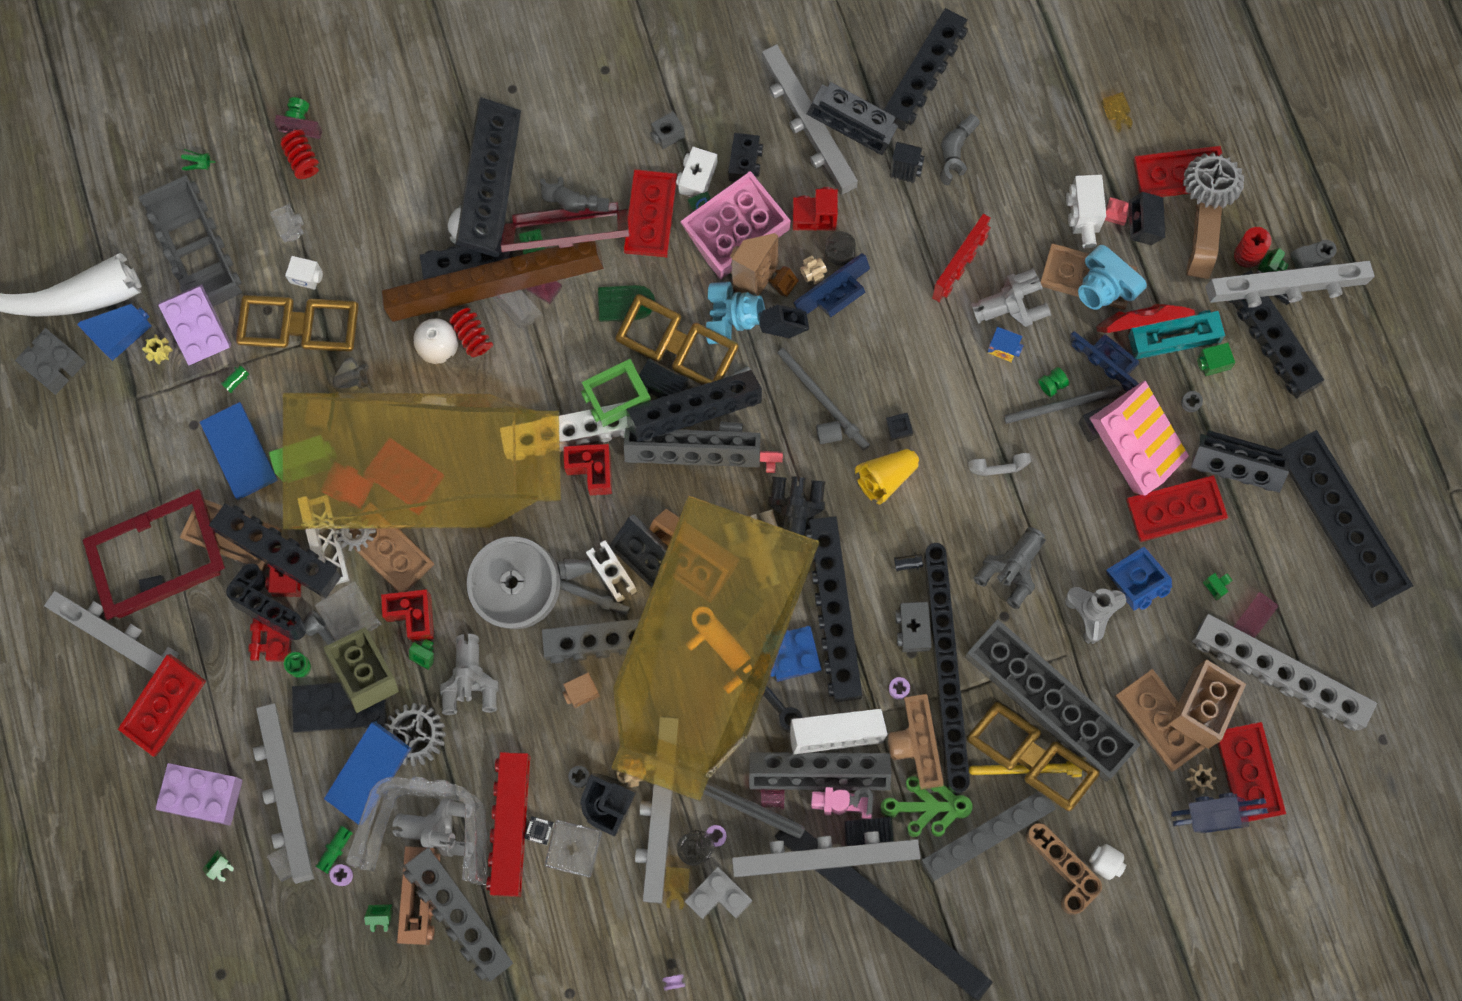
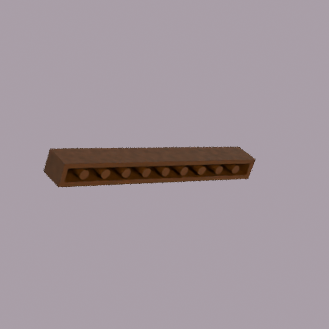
[382,241,604,322]

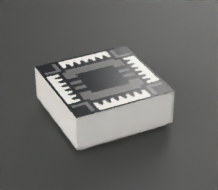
[524,816,554,846]

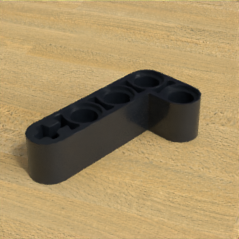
[226,563,306,640]

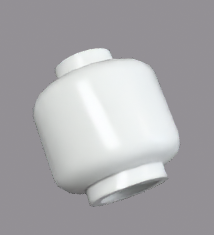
[1089,844,1126,880]

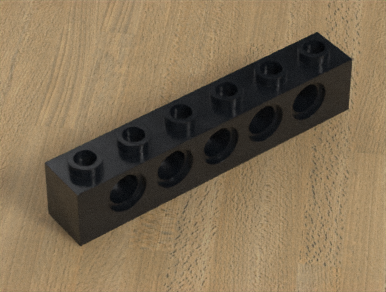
[884,8,968,131]
[1228,270,1324,399]
[626,370,762,442]
[209,503,341,599]

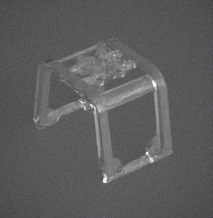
[346,777,487,886]

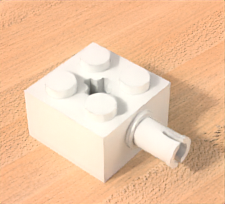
[1066,175,1106,248]

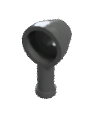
[303,610,336,645]

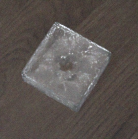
[545,820,602,877]

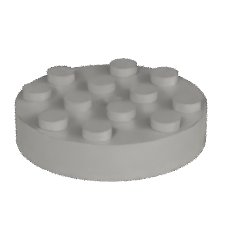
[467,537,560,629]

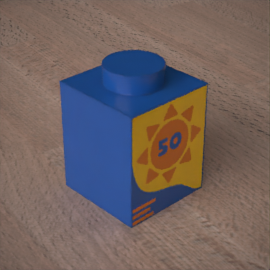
[987,327,1024,363]

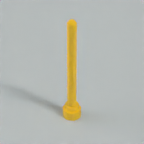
[969,761,1082,777]

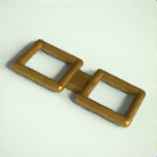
[615,294,739,385]
[236,295,359,352]
[967,702,1100,811]

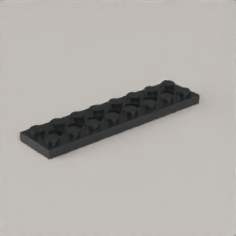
[455,97,521,257]
[1279,430,1413,608]

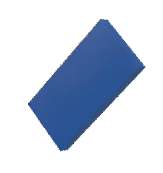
[200,402,278,500]
[324,722,412,826]

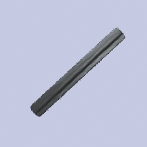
[698,780,805,838]

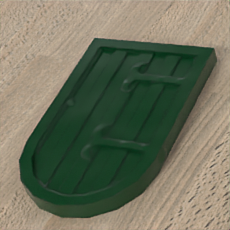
[598,285,656,322]

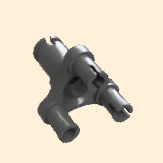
[973,527,1046,609]

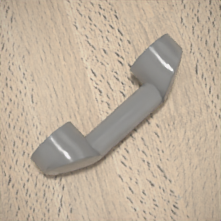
[968,453,1031,476]

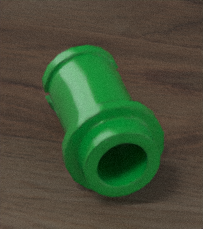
[221,365,249,393]

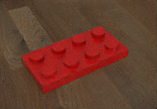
[1133,146,1223,197]
[624,170,677,258]
[932,213,991,303]
[1126,475,1228,542]
[118,654,206,757]
[1218,722,1286,822]

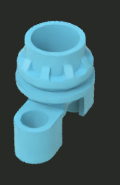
[1078,245,1147,310]
[706,282,765,344]

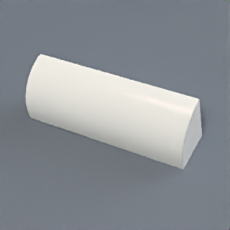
[790,709,887,754]

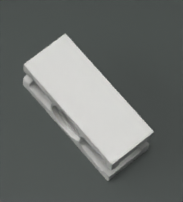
[586,541,637,603]

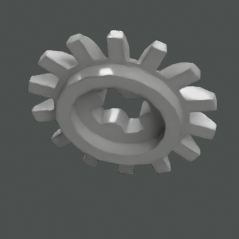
[335,512,376,552]

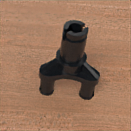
[768,476,826,552]

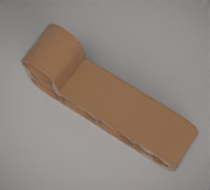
[1186,202,1222,279]
[1026,823,1102,915]

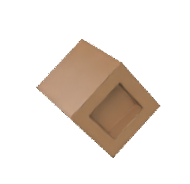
[562,672,600,708]

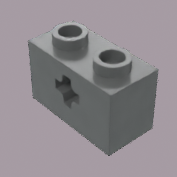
[895,602,931,653]

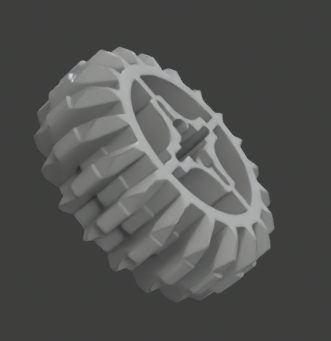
[1183,152,1244,209]
[384,703,446,767]

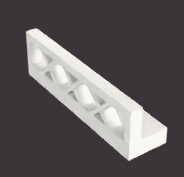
[298,495,350,585]

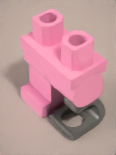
[811,787,873,819]

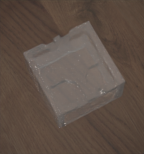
[315,581,382,641]

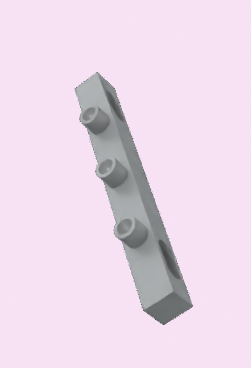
[762,44,858,195]
[1205,261,1375,307]
[44,591,205,697]
[253,703,314,884]
[635,717,680,904]
[732,831,920,877]

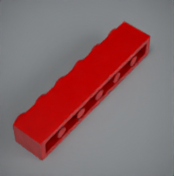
[486,752,531,897]

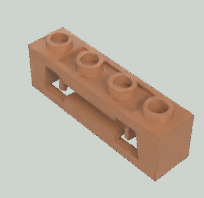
[397,847,440,945]

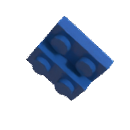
[1106,547,1172,611]
[762,626,821,682]

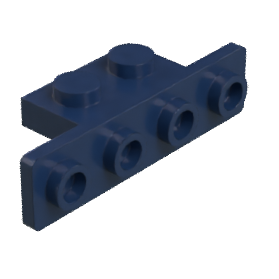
[793,253,870,318]
[1070,331,1139,392]

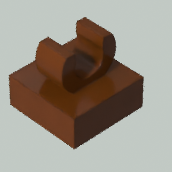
[768,266,799,298]

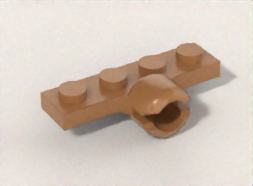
[888,694,944,790]

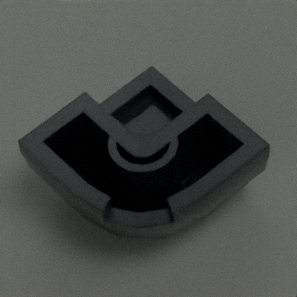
[580,773,637,837]

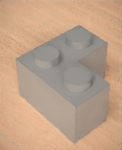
[685,867,752,919]

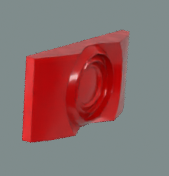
[1096,304,1195,333]

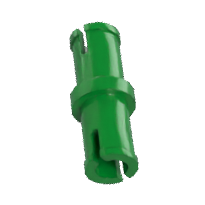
[315,825,353,874]

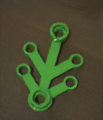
[880,776,973,837]

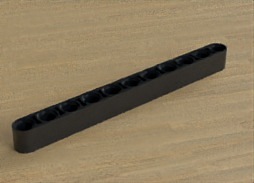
[924,543,970,795]
[774,818,993,1001]

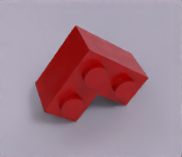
[793,187,838,231]
[564,444,612,496]
[381,590,434,642]

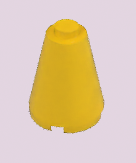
[855,449,919,505]

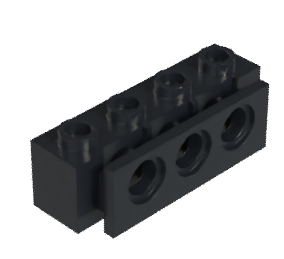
[806,82,898,155]
[420,246,511,280]
[1191,430,1290,493]

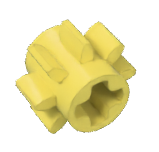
[142,335,173,364]

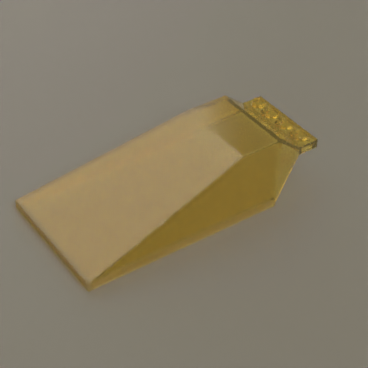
[283,393,561,530]
[612,495,819,802]

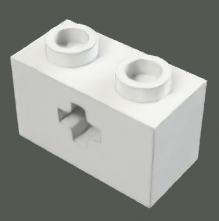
[676,147,718,197]

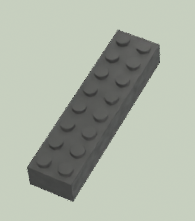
[965,619,1141,782]

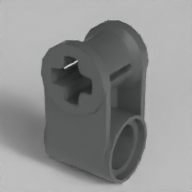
[1290,240,1337,269]

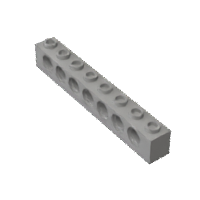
[1191,614,1377,731]

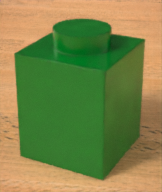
[1197,343,1235,377]

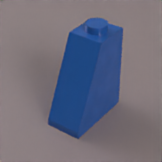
[77,304,152,361]

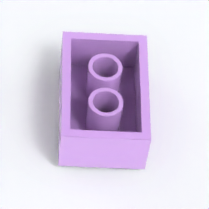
[158,284,231,365]
[156,763,242,826]

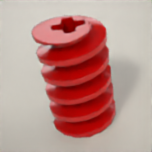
[280,130,319,179]
[1234,226,1271,268]
[450,308,493,358]

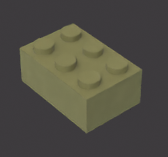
[323,627,399,713]

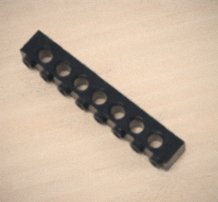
[805,516,863,702]

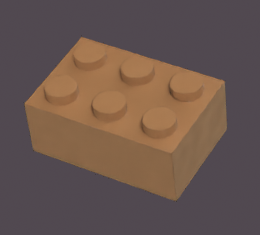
[1169,659,1246,749]

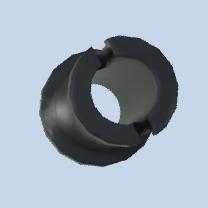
[894,552,923,572]

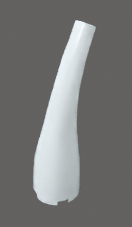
[0,253,142,316]

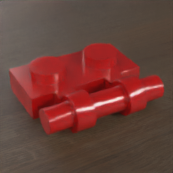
[248,615,292,662]

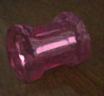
[761,789,785,809]

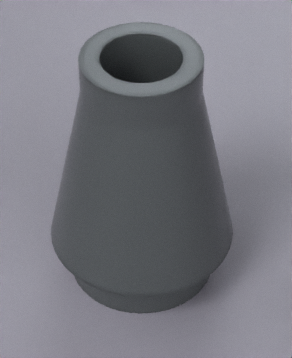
[557,558,592,581]

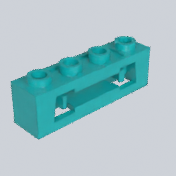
[1128,310,1225,359]

